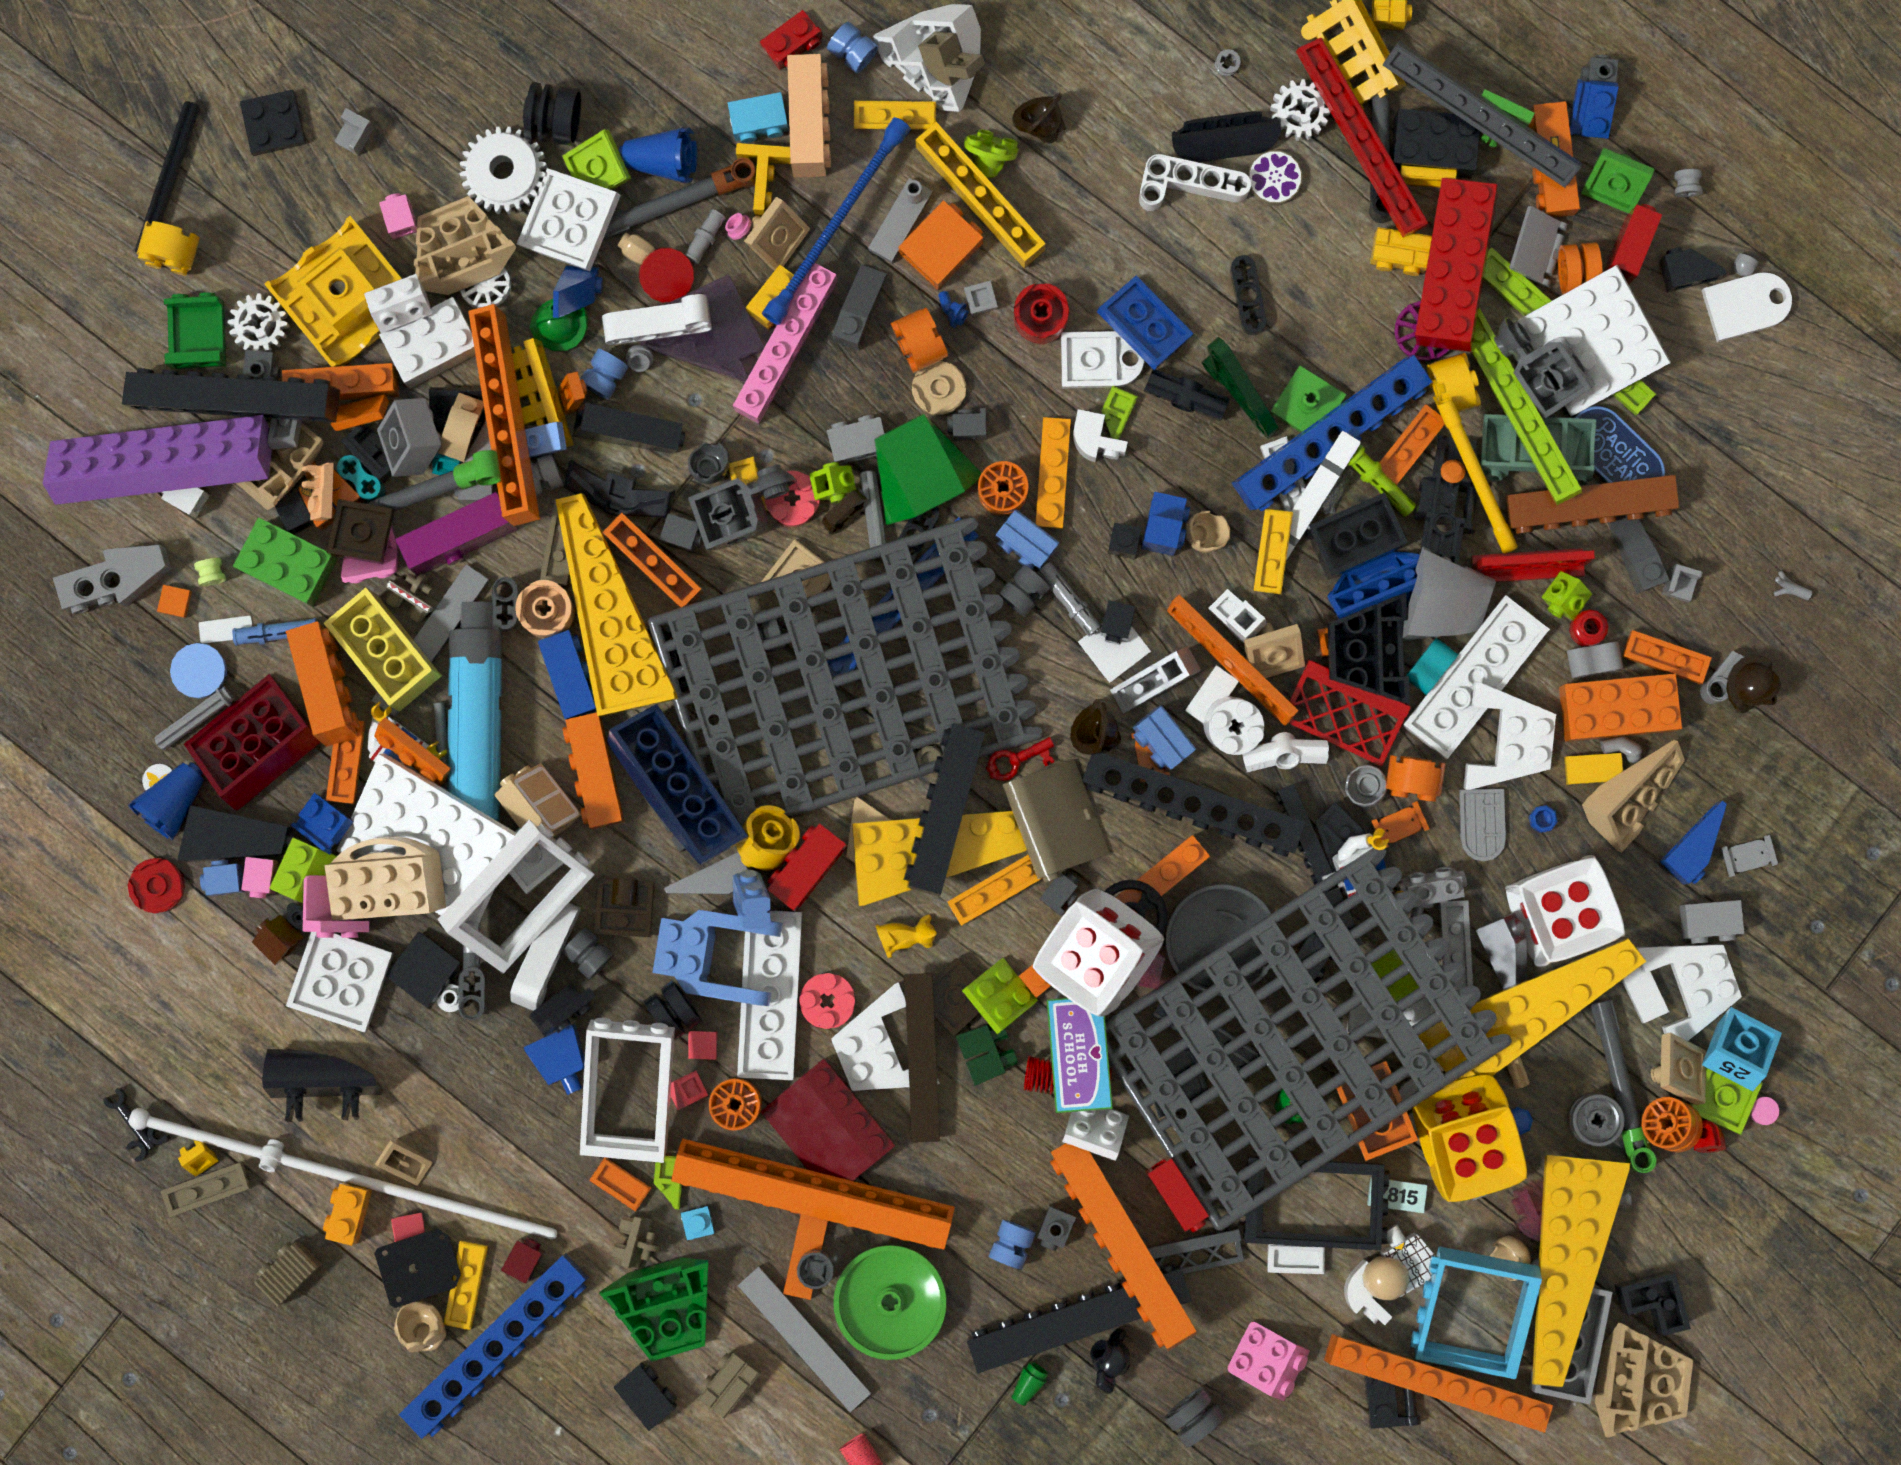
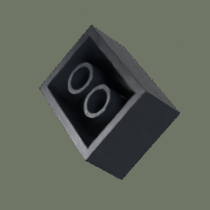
[1391,109,1480,179]
[1305,492,1408,580]

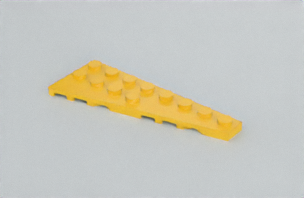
[852,811,1027,906]

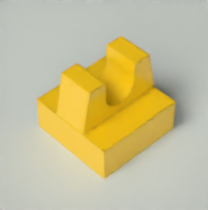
[178,1140,219,1177]

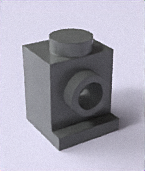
[947,408,986,441]
[1039,872,1081,916]
[1037,1205,1076,1251]

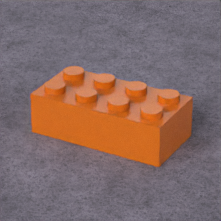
[286,621,360,747]
[1559,674,1682,742]

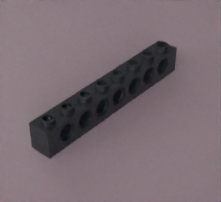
[1082,753,1305,857]

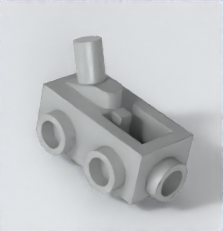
[1397,867,1467,918]

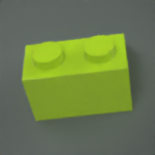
[269,838,337,903]

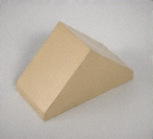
[375,1138,433,1186]

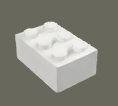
[379,297,475,389]

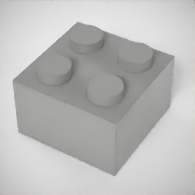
[377,398,441,477]

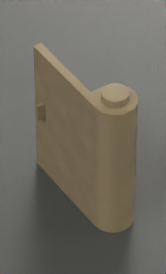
[1003,760,1110,883]

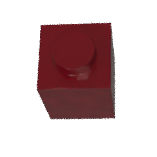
[501,1237,545,1284]

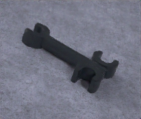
[103,1088,170,1162]

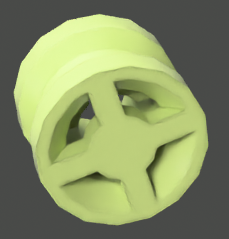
[194,558,226,586]

